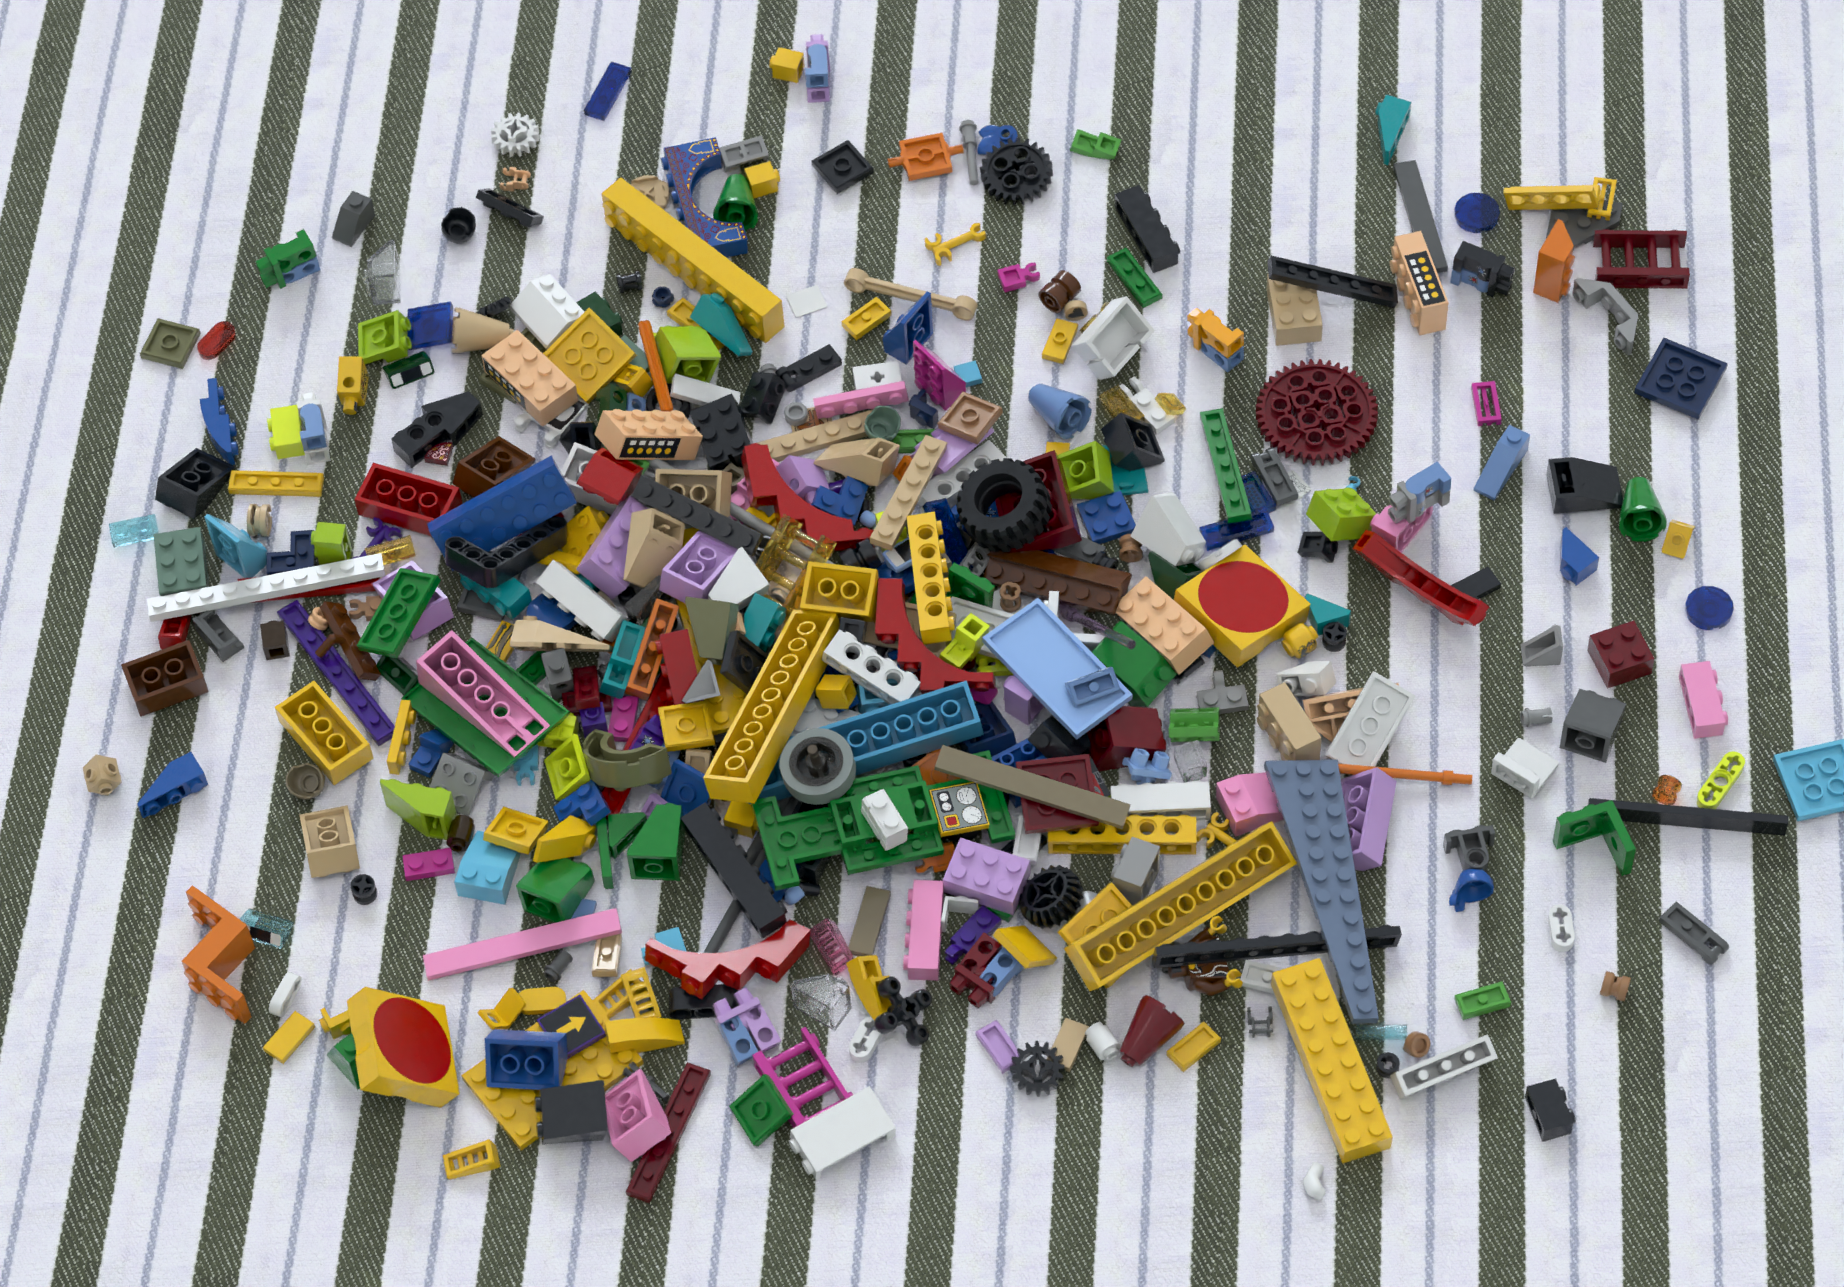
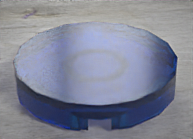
[1454,193,1500,233]
[1685,586,1734,630]

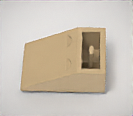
[814,438,900,487]
[623,508,685,595]

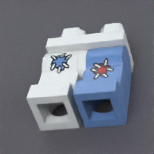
[297,392,331,465]

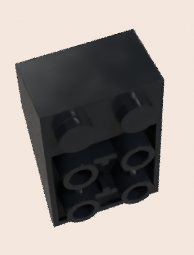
[1546,457,1623,514]

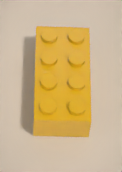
[275,681,374,785]

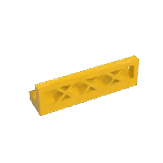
[1503,185,1601,210]

